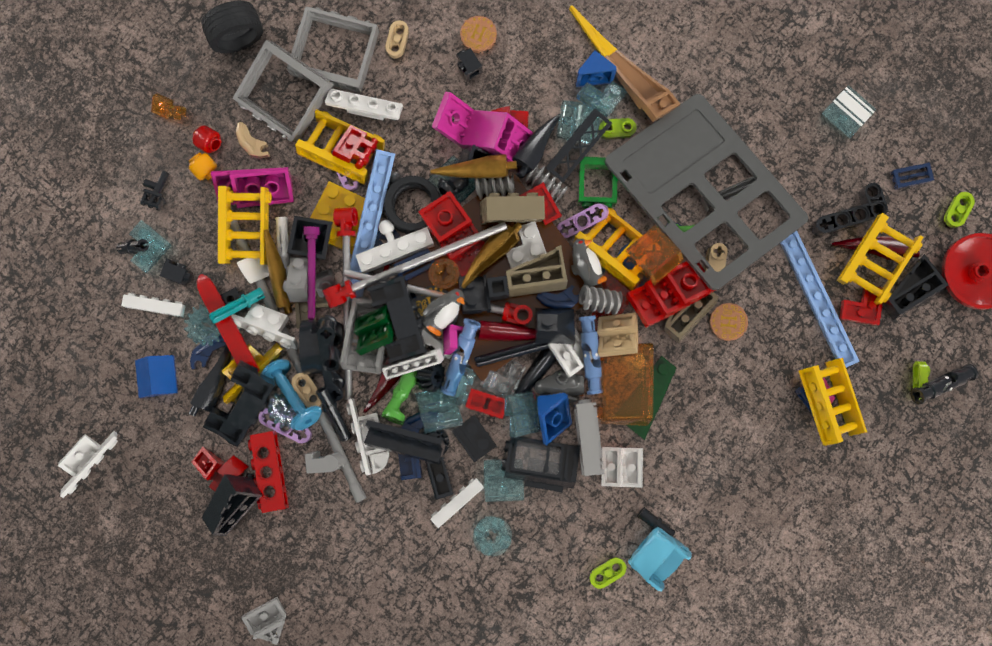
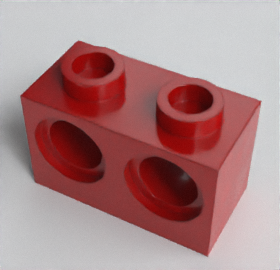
[465,388,508,419]

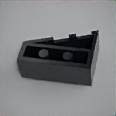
[882,254,948,321]
[202,474,263,536]

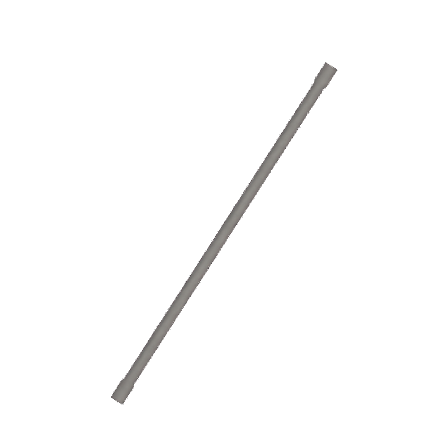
[231,206,367,503]

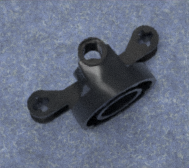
[299,314,345,401]

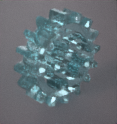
[184,304,221,346]
[268,391,309,429]

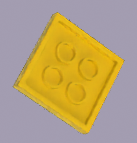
[310,181,365,255]

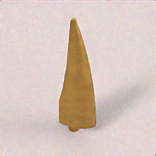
[430,154,517,178]
[461,222,522,289]
[264,229,294,314]

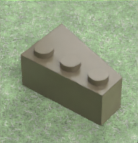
[480,193,545,225]
[506,245,568,297]
[664,292,719,344]

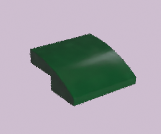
[354,305,393,356]

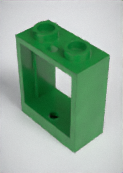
[577,157,618,209]

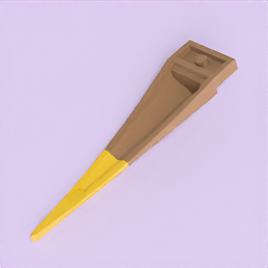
[569,5,680,122]

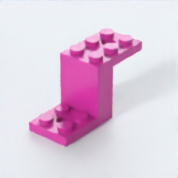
[432,92,533,162]

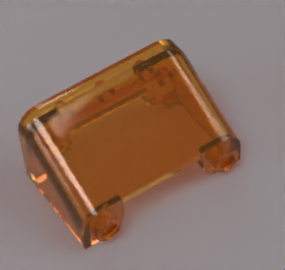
[597,343,654,426]

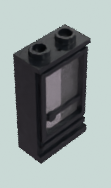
[501,434,580,489]

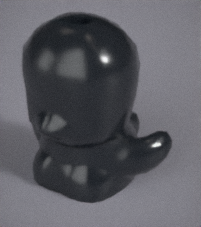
[438,177,469,195]

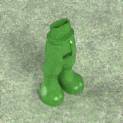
[382,371,417,425]

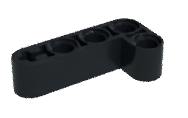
[811,183,888,237]

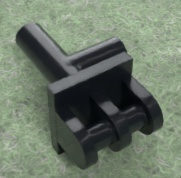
[140,171,169,211]

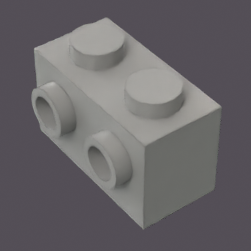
[283,257,308,302]

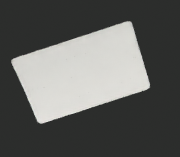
[237,258,269,284]

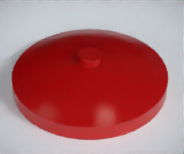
[942,233,992,310]

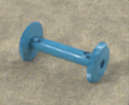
[261,359,322,430]

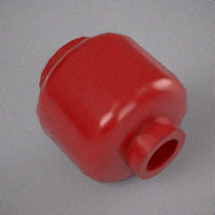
[192,125,221,153]

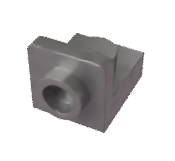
[316,268,335,298]

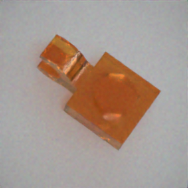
[151,93,187,120]

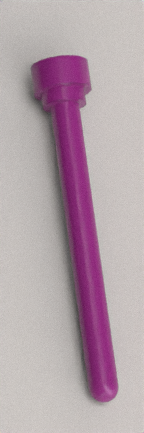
[304,227,319,320]

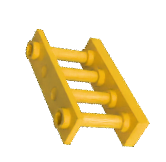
[295,109,385,185]
[218,186,272,265]
[573,207,664,290]
[836,213,924,305]
[799,357,867,446]

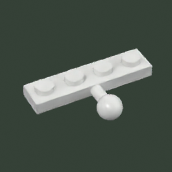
[355,220,435,274]

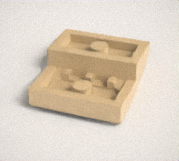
[597,312,638,357]

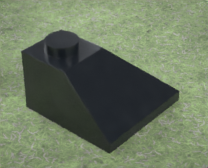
[287,215,333,260]
[535,308,575,344]

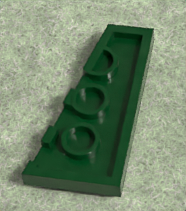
[614,356,677,440]

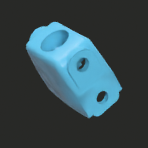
[628,527,692,592]

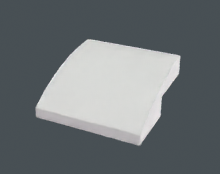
[548,328,592,378]
[601,447,643,488]

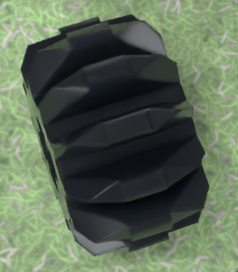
[414,363,445,393]

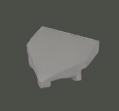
[241,597,287,645]

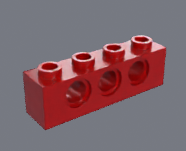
[248,431,289,513]

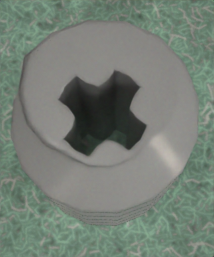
[525,164,568,203]
[475,173,515,200]
[579,285,623,315]

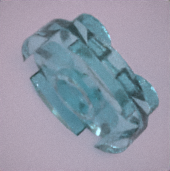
[453,367,476,406]
[473,516,512,556]

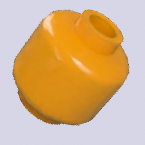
[189,152,217,181]

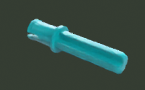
[209,287,265,324]

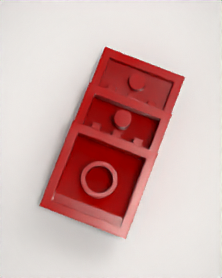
[418,191,485,276]
[626,261,715,328]

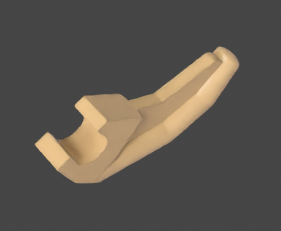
[236,122,270,158]

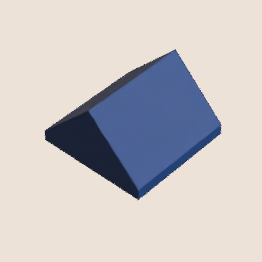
[575,50,617,87]
[135,355,178,398]
[537,393,572,446]

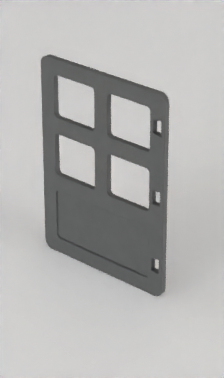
[605,94,808,290]

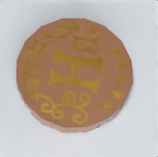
[460,16,497,53]
[709,303,748,341]

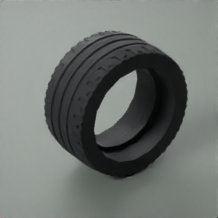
[201,0,264,54]
[384,176,440,234]

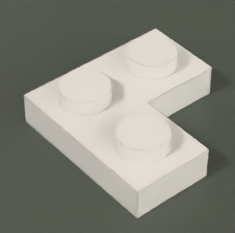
[506,222,546,269]

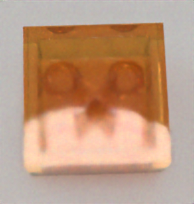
[625,225,684,285]

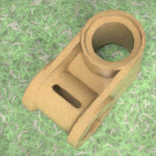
[703,243,728,272]

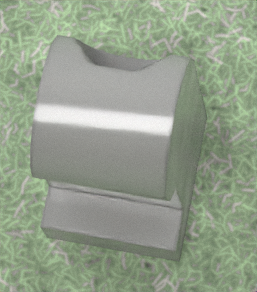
[305,451,346,474]

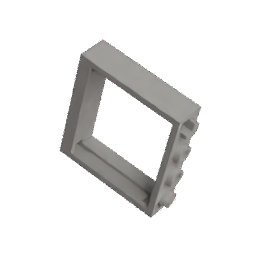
[287,6,379,94]
[233,40,334,142]

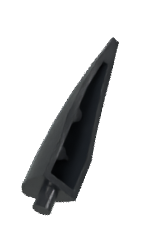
[512,114,561,178]
[188,345,231,416]
[506,348,557,411]

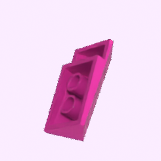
[211,167,294,208]

